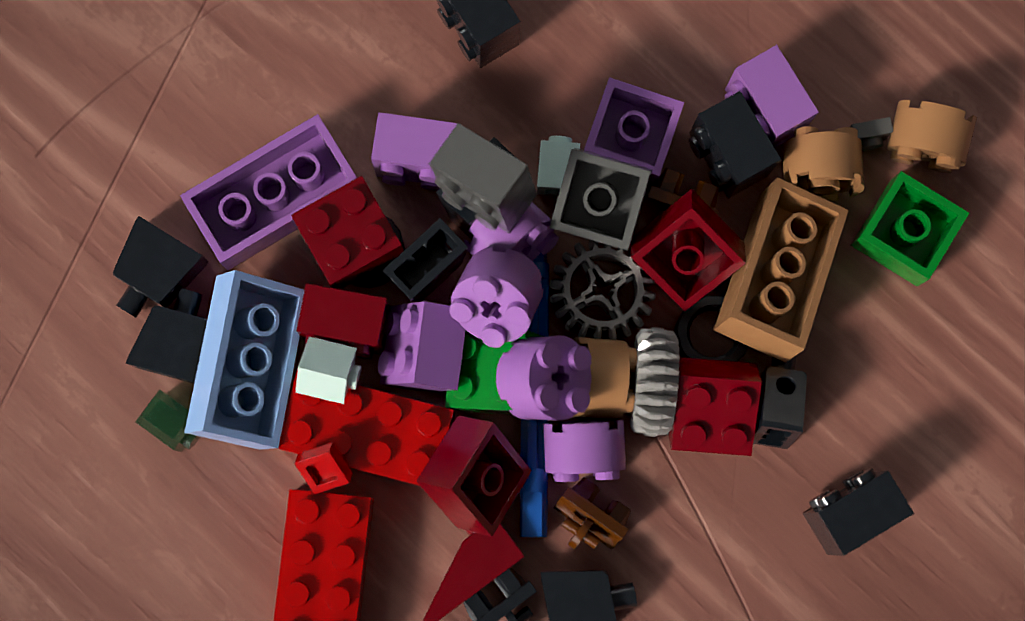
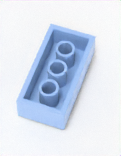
[184,270,304,450]

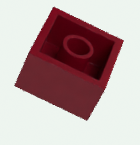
[291,176,404,290]
[631,189,746,311]
[296,283,390,360]
[668,357,762,456]
[416,416,532,537]

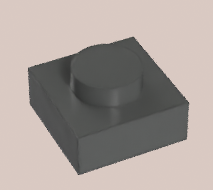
[850,117,893,151]

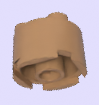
[887,100,977,173]
[782,126,864,202]
[573,337,637,420]

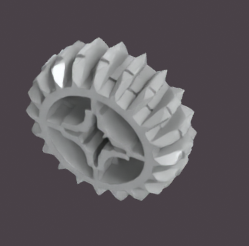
[549,239,656,340]
[629,327,680,437]

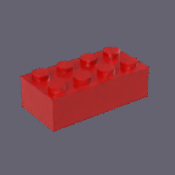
[277,370,455,487]
[273,489,374,621]

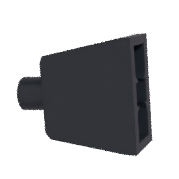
[113,216,209,318]
[383,218,468,302]
[126,288,207,384]
[753,356,807,449]
[540,570,637,621]

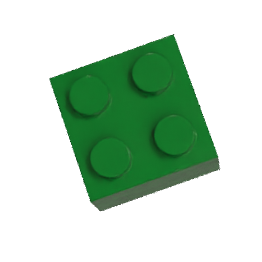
[850,171,969,286]
[445,330,544,415]

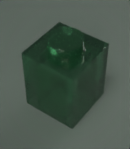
[135,389,201,452]

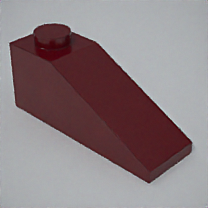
[423,524,524,621]

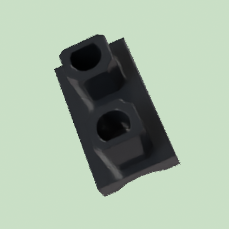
[463,567,537,621]

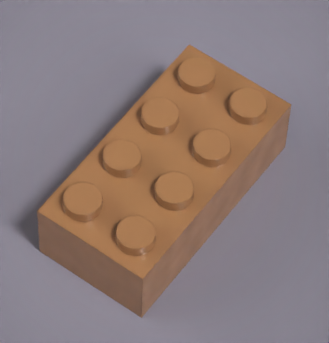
[713,177,848,362]

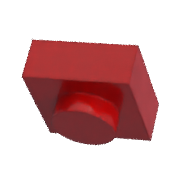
[294,442,353,494]

